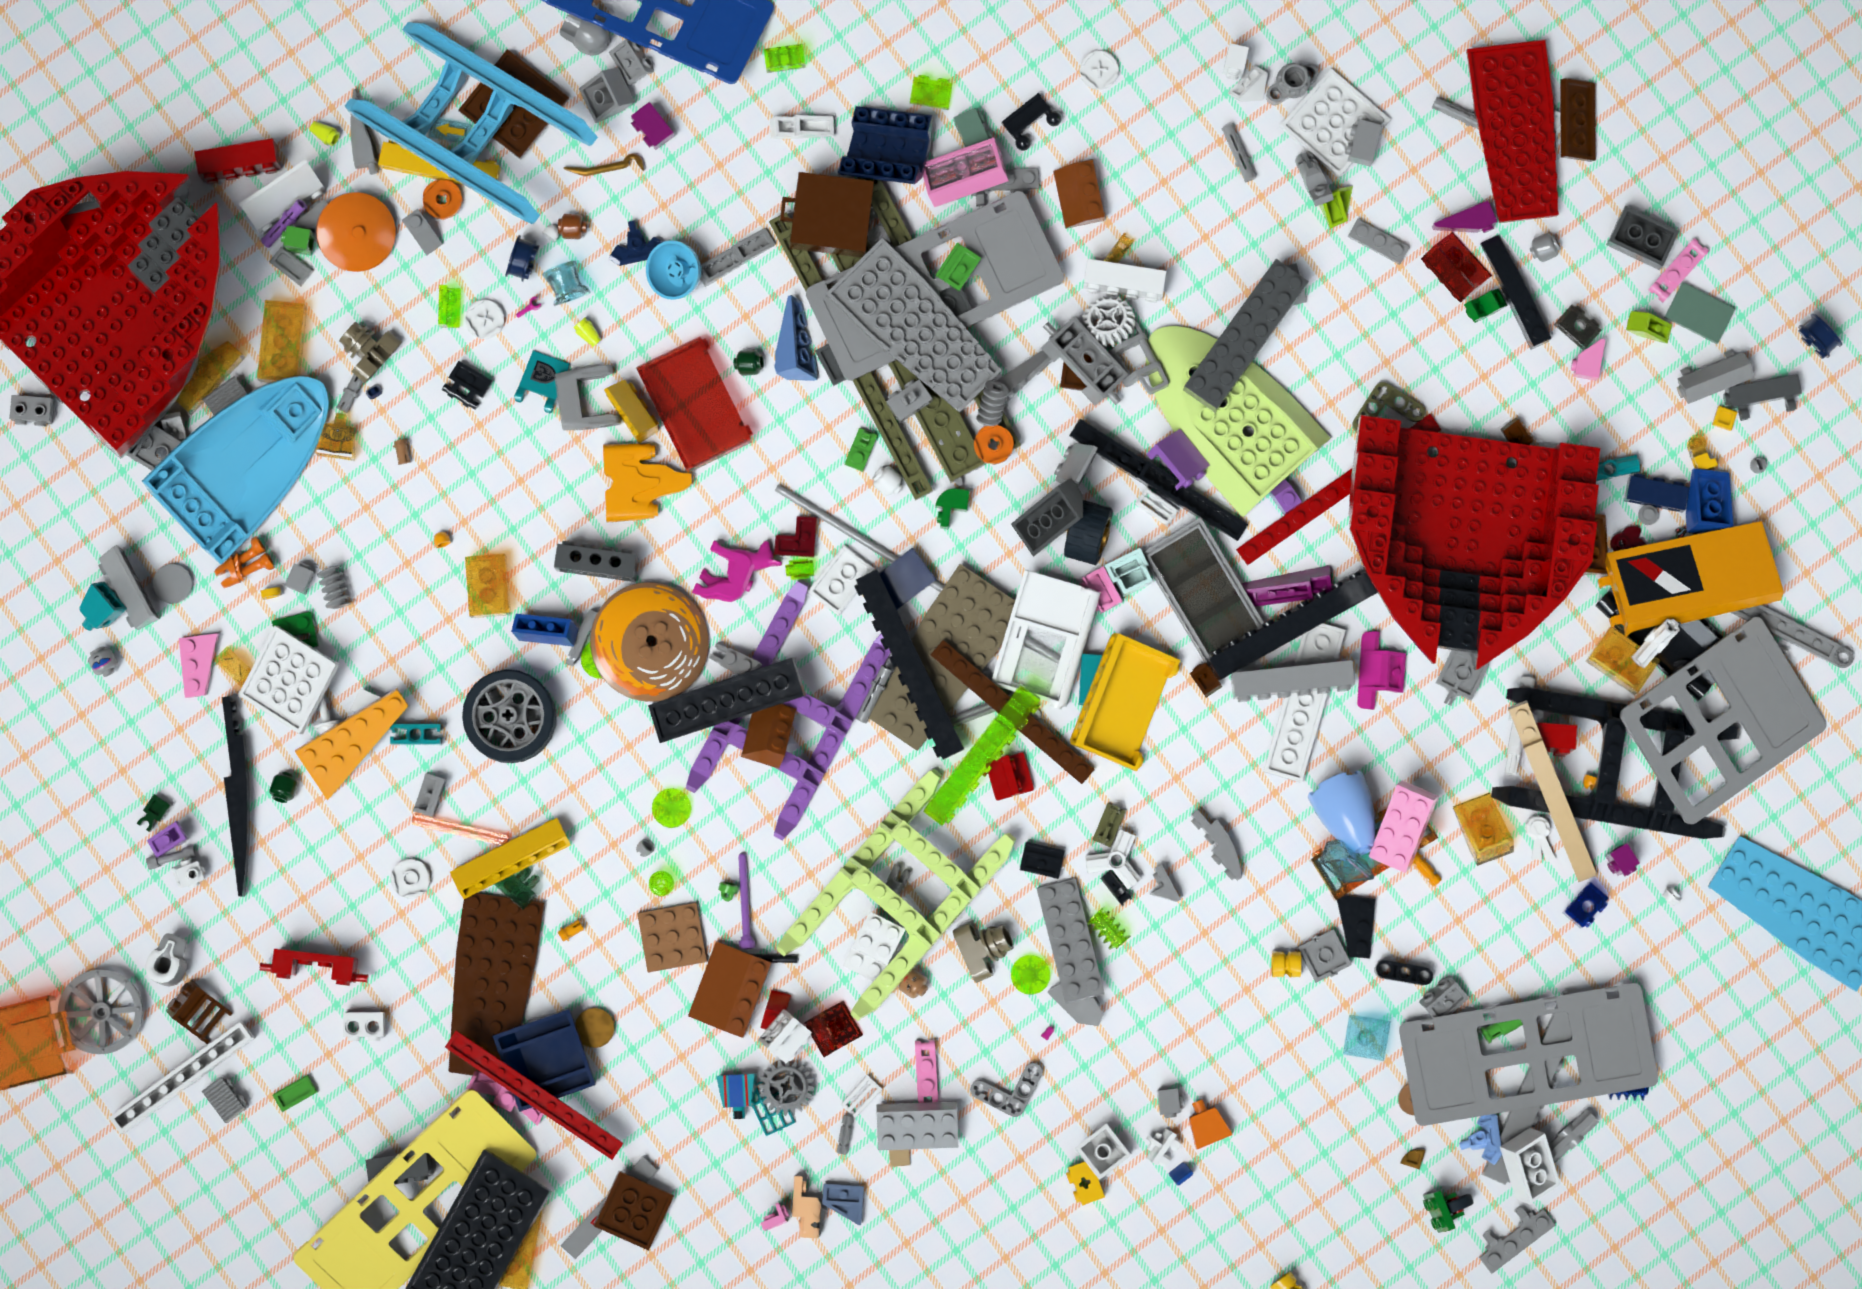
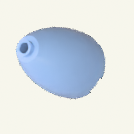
[1308,771,1376,855]

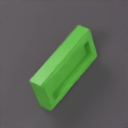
[273,1075,318,1112]

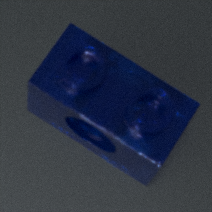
[1562,882,1609,929]

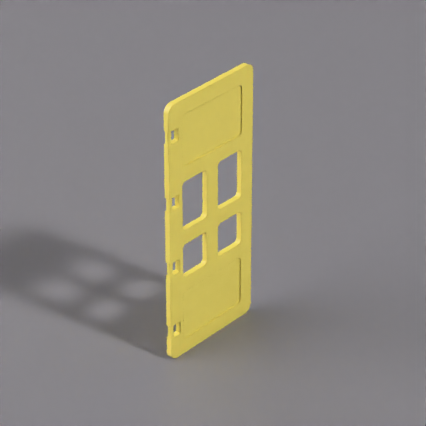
[293,1089,536,1289]

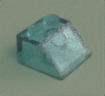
[1319,840,1375,883]
[1342,1015,1391,1061]

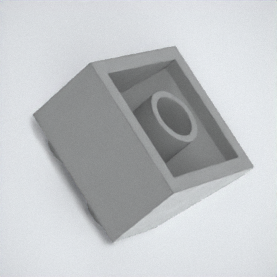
[579,67,635,123]

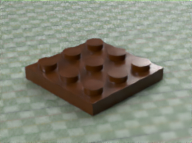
[593,1171,674,1251]

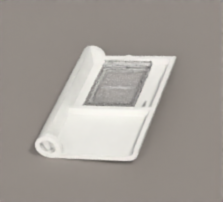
[991,570,1101,710]

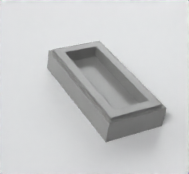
[269,246,313,287]

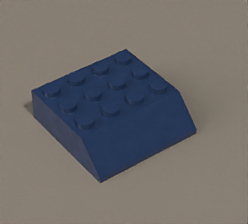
[493,1008,596,1112]

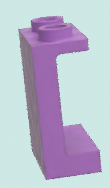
[1147,429,1210,490]

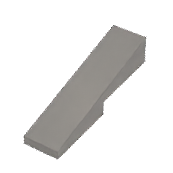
[700,228,776,287]

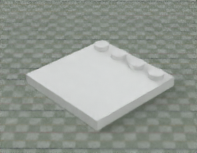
[1279,68,1391,178]
[238,625,340,734]

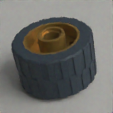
[1064,500,1113,565]

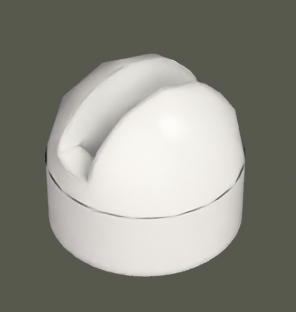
[542,225,560,242]

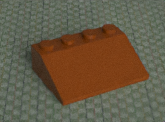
[688,941,772,1038]

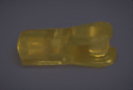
[1103,233,1134,263]

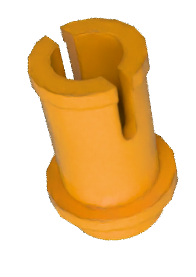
[558,919,584,942]

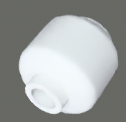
[872,466,902,496]

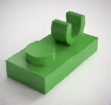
[844,428,878,472]

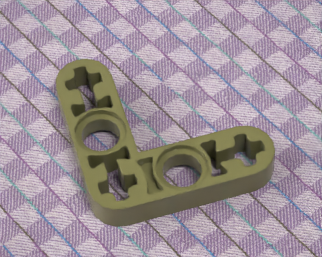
[1352,382,1425,433]

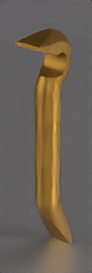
[564,154,644,176]

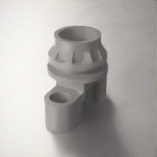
[1266,63,1318,106]

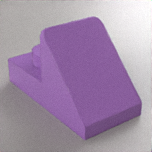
[147,821,187,858]

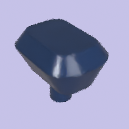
[366,384,382,399]

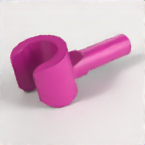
[515,297,541,318]

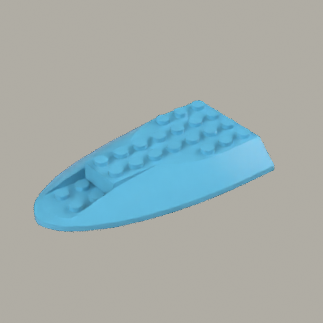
[142,376,329,564]

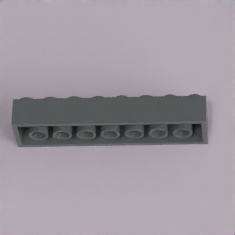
[1183,259,1309,413]

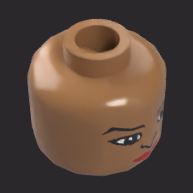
[899,969,928,999]

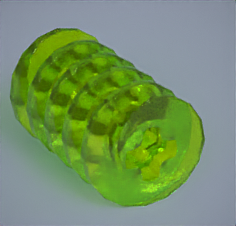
[1087,907,1131,950]

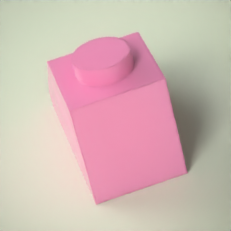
[1571,339,1606,381]

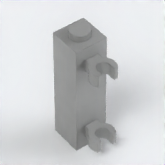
[1677,350,1754,404]

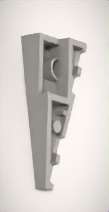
[997,350,1052,400]

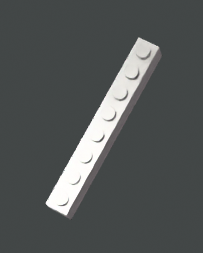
[109,1022,255,1134]

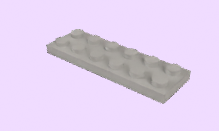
[1037,879,1105,1004]

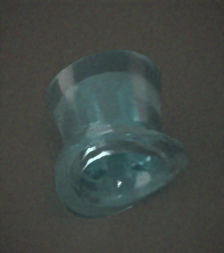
[542,260,590,307]

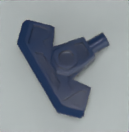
[609,220,662,266]

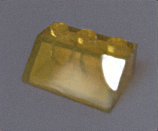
[1585,626,1660,695]

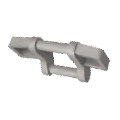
[1108,319,1169,395]

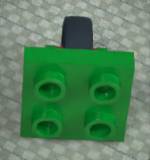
[1423,1190,1474,1233]

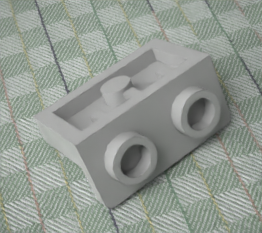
[609,39,654,85]
[1419,976,1469,1017]

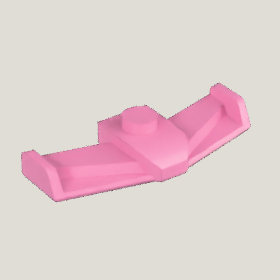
[466,1071,543,1126]

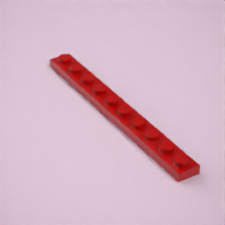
[445,1030,624,1160]

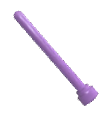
[738,853,755,949]

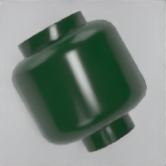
[733,349,764,376]
[269,772,298,803]

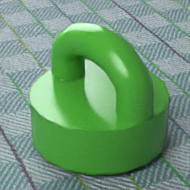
[718,882,739,902]

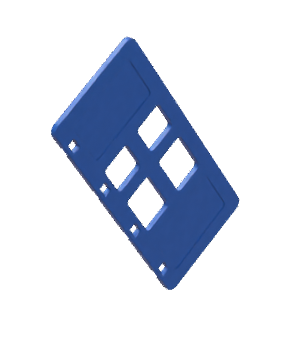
[541,0,774,84]

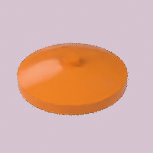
[316,192,396,272]

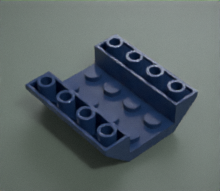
[838,106,933,184]

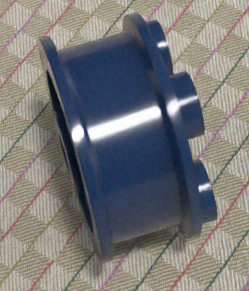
[505,235,539,282]
[1798,313,1843,359]

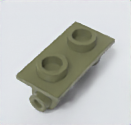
[1092,803,1126,848]

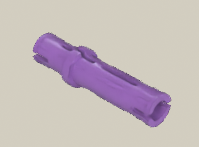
[261,199,307,248]

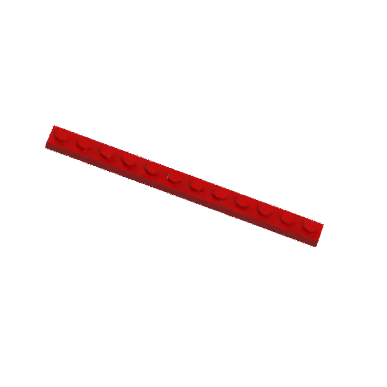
[1236,414,1441,566]

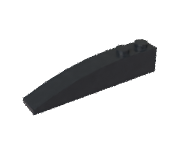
[1480,235,1551,350]

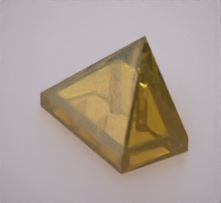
[214,646,251,688]

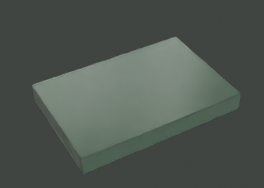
[1664,282,1735,344]

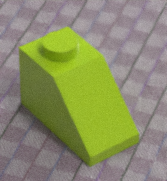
[1626,311,1672,344]

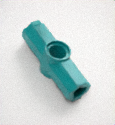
[1596,455,1640,481]

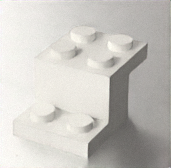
[843,911,905,981]
[758,1009,812,1063]

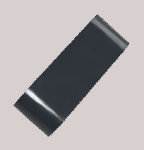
[1374,960,1433,986]

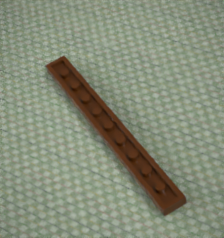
[930,640,1095,784]

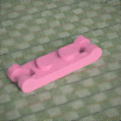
[1648,238,1710,303]
[915,1040,938,1103]

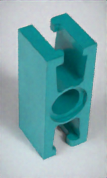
[1078,654,1102,705]
[390,724,442,745]

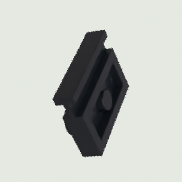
[1019,842,1065,879]

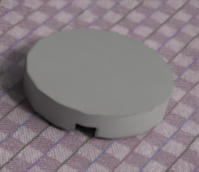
[152,564,193,604]

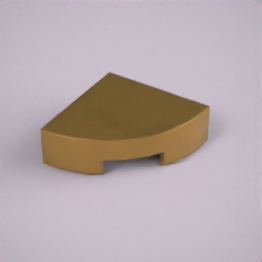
[1400,1149,1425,1170]

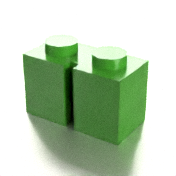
[281,226,315,256]

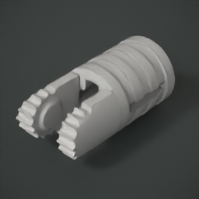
[886,864,911,895]

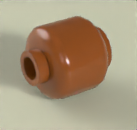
[558,214,587,239]

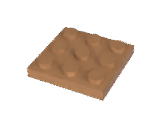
[637,903,707,973]

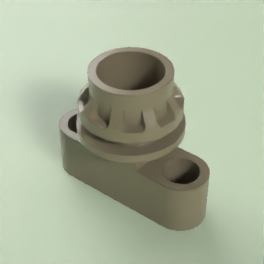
[339,322,402,383]
[953,923,1014,983]

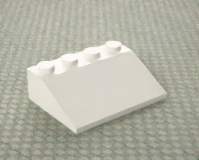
[239,159,325,233]

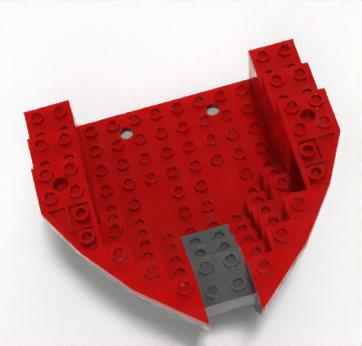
[0,171,221,459]

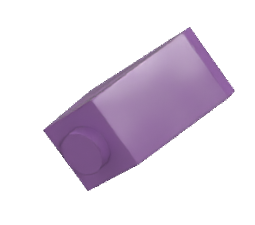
[1269,479,1302,516]

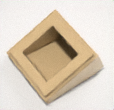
[889,1149,910,1167]

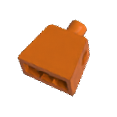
[1189,1099,1232,1150]

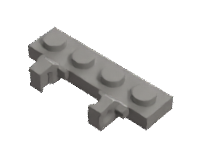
[971,168,1039,207]
[1479,1207,1556,1274]

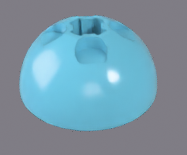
[646,241,701,300]

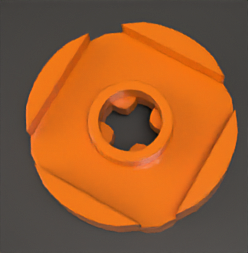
[423,180,463,220]
[974,425,1014,465]

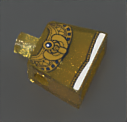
[315,413,355,461]

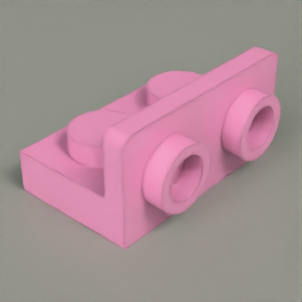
[761,1202,789,1231]

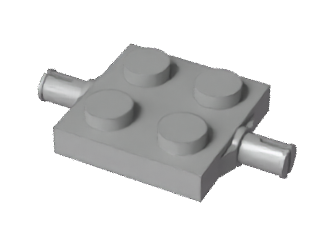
[1436,650,1489,706]

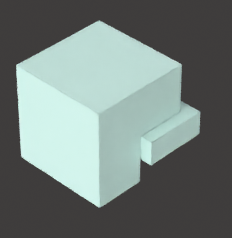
[1104,548,1153,597]

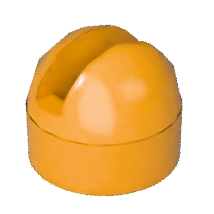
[434,532,451,548]
[1583,774,1597,790]

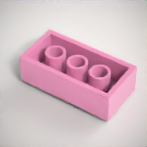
[1369,780,1439,873]

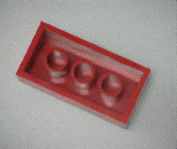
[194,138,281,184]

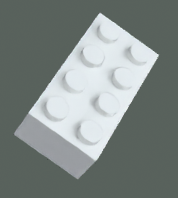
[1083,259,1166,303]

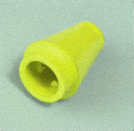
[309,121,340,146]
[573,317,602,347]

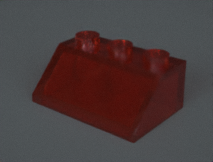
[1421,232,1492,303]

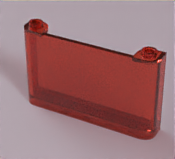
[636,336,753,473]

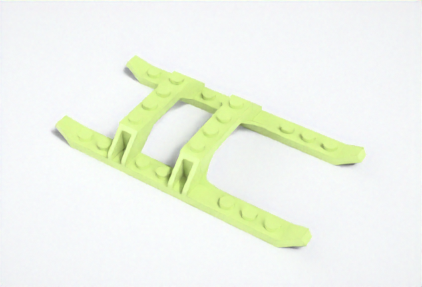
[777,769,1016,1021]

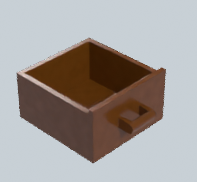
[780,172,874,258]

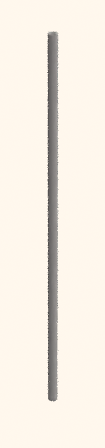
[775,484,1060,663]

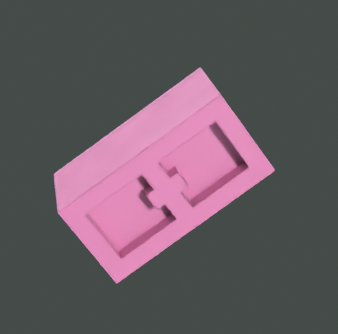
[1080,567,1122,614]

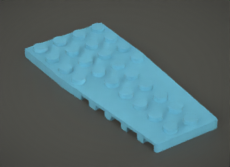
[1708,836,1862,992]

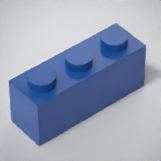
[511,613,579,647]

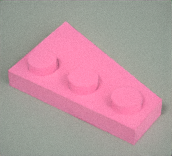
[179,633,219,698]

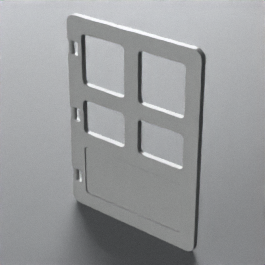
[1620,617,1826,824]

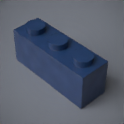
[1624,474,1689,513]

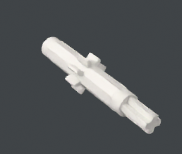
[1504,677,1535,776]

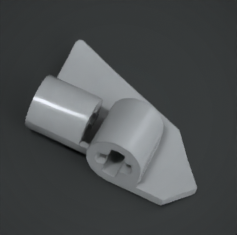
[1048,984,1104,1026]

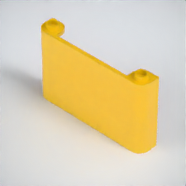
[1070,633,1180,771]

